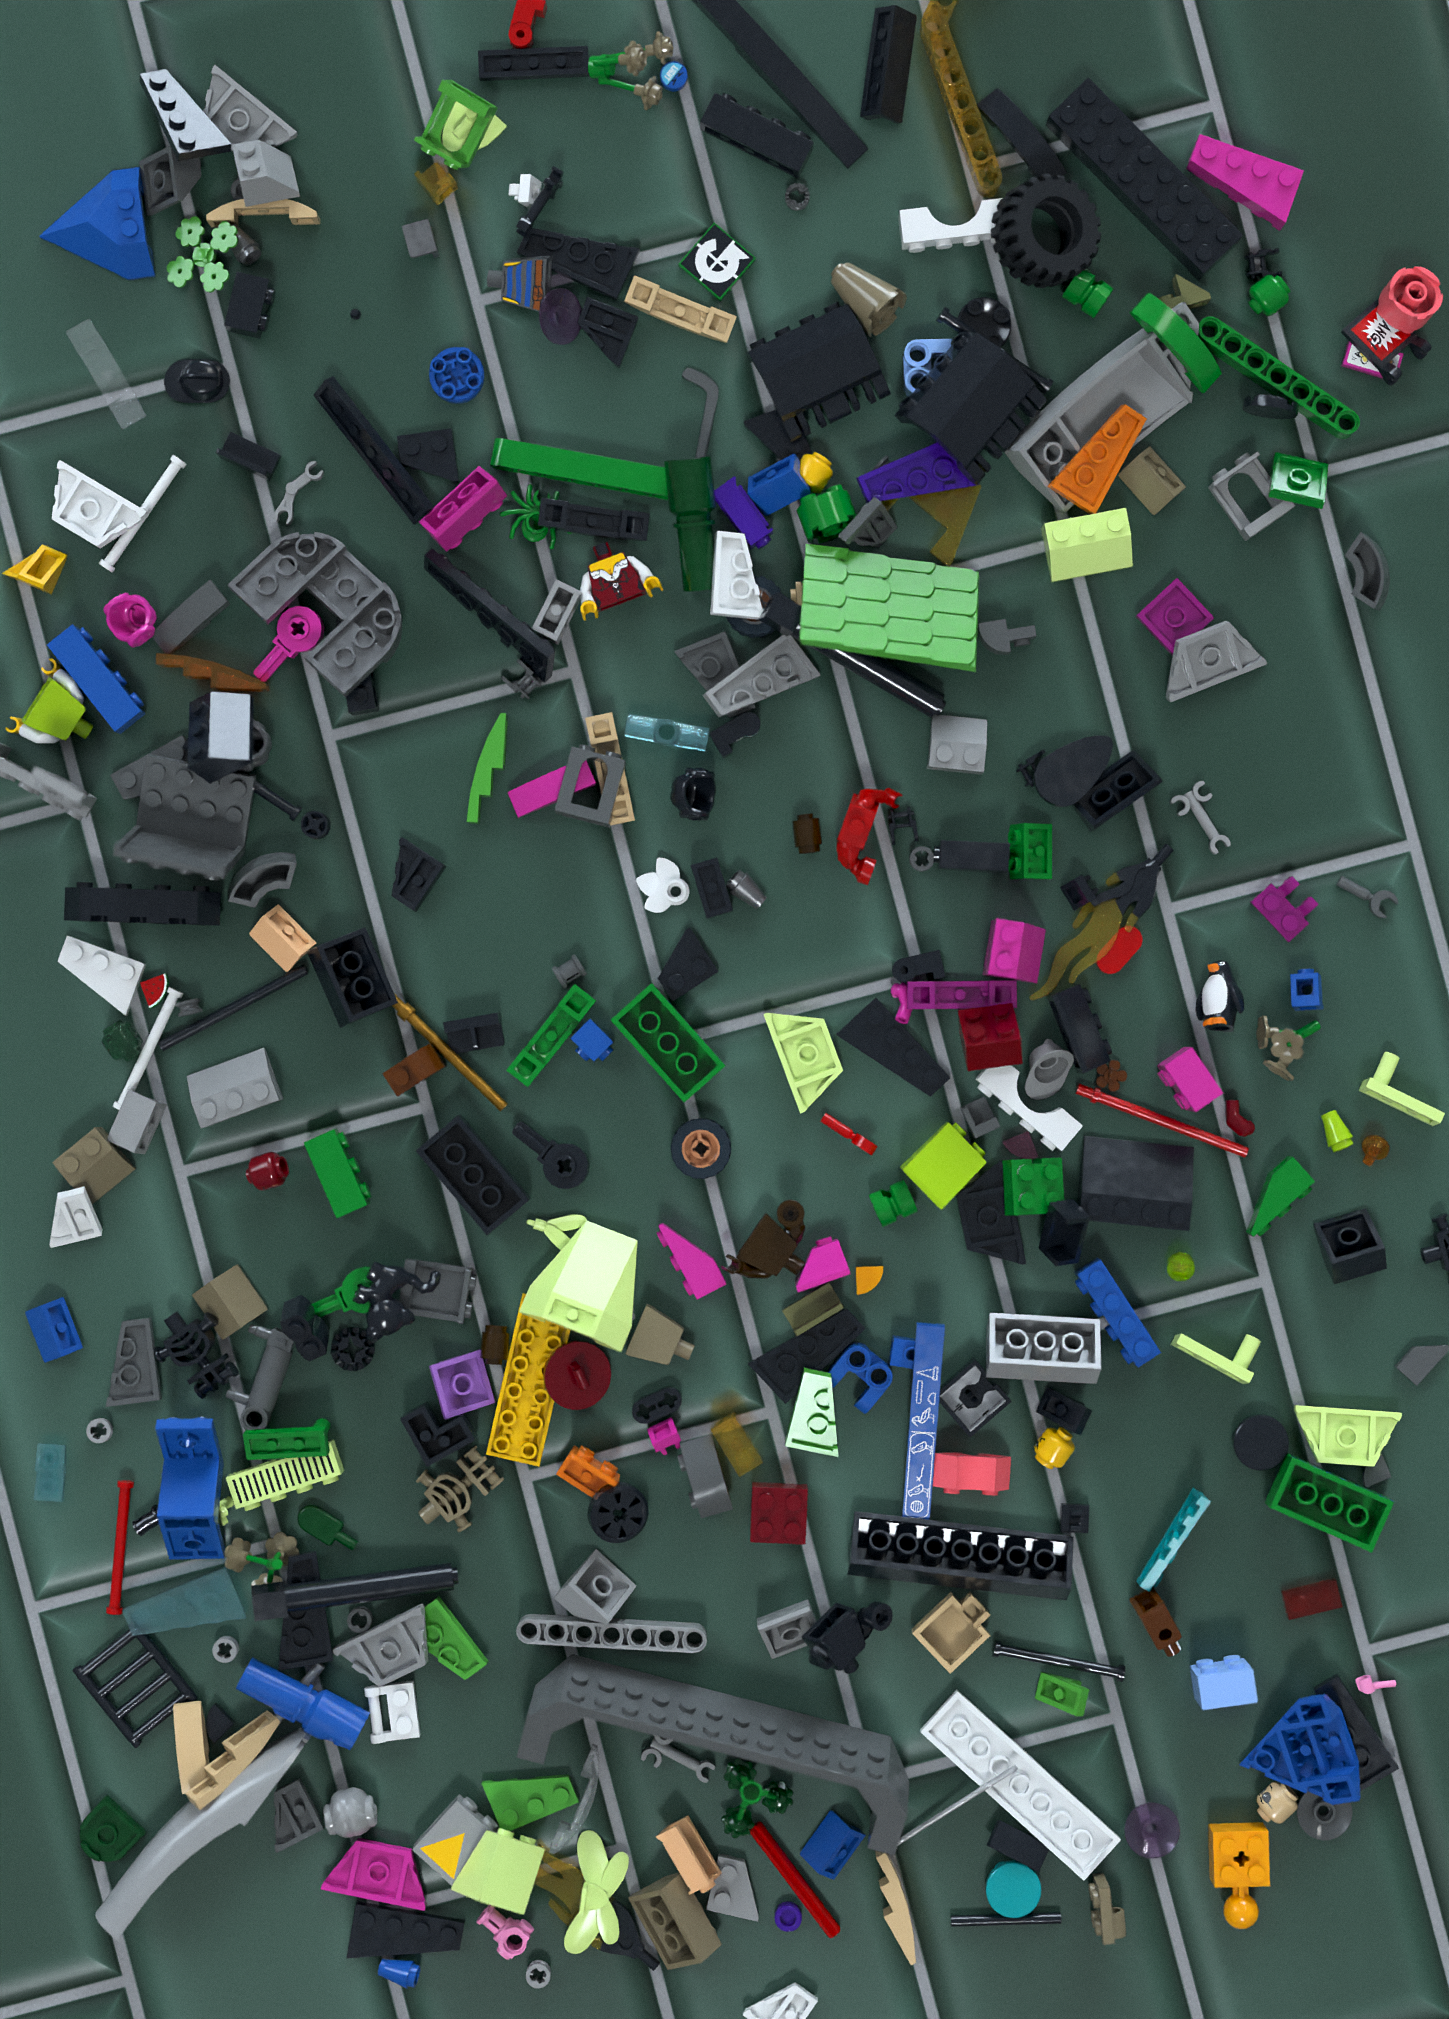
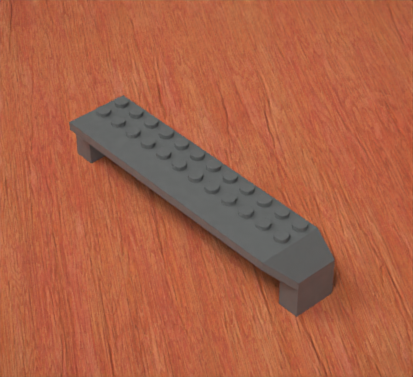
[517,1654,910,1855]

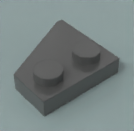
[274,1778,325,1853]

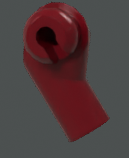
[1225,1100,1255,1137]

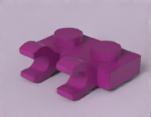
[1250,876,1318,942]

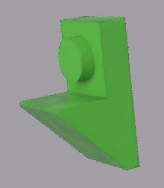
[1035,1672,1090,1716]

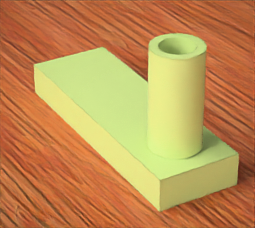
[1358,1052,1445,1126]
[1171,1334,1261,1384]

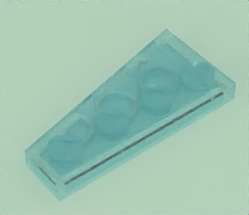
[122,1566,247,1636]

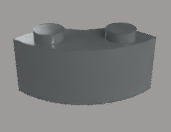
[1345,532,1390,611]
[227,852,297,908]
[677,1434,733,1518]

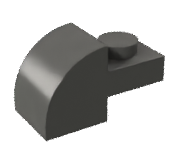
[978,619,1036,655]

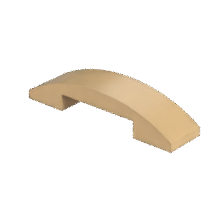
[206,199,320,227]
[624,275,737,343]
[585,712,635,826]

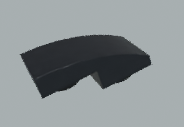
[987,1820,1049,1872]

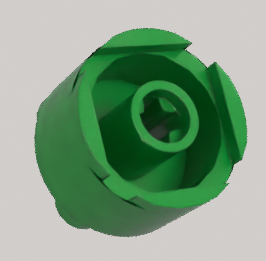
[796,485,857,544]

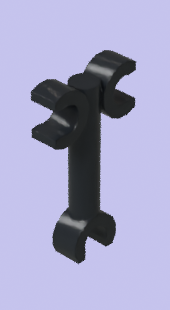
[516,166,564,238]

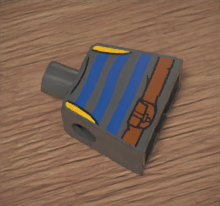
[487,256,552,312]

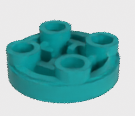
[985,1860,1041,1918]

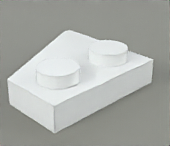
[50,1187,103,1248]
[743,1982,818,2019]

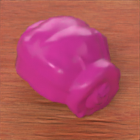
[103,592,157,648]

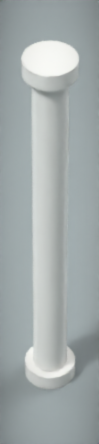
[99,455,187,573]
[113,987,184,1110]

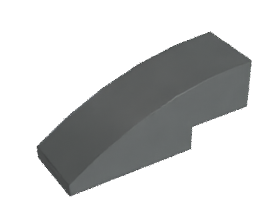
[152,580,230,657]

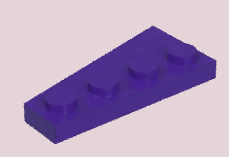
[856,442,979,503]

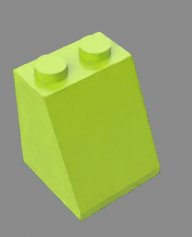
[900,1122,987,1210]

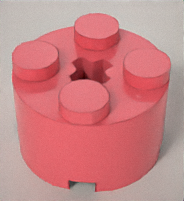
[1377,266,1443,334]

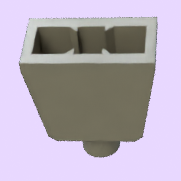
[625,1304,695,1365]

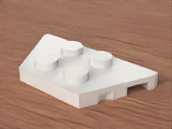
[52,460,149,548]

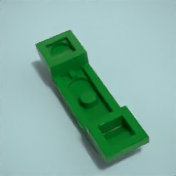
[1130,293,1222,393]
[506,984,596,1087]

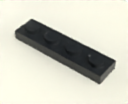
[478,46,589,81]

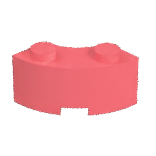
[933,1452,1011,1496]

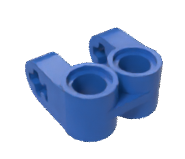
[826,1342,893,1414]

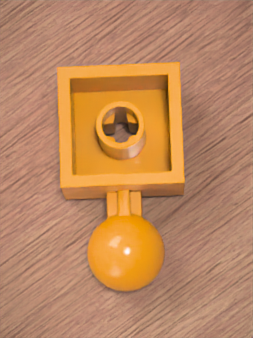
[1208,1822,1270,1929]

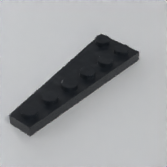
[424,549,555,683]

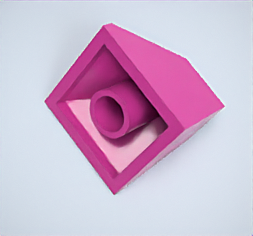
[795,1236,850,1292]

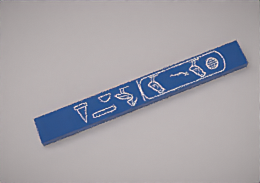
[902,1323,945,1520]

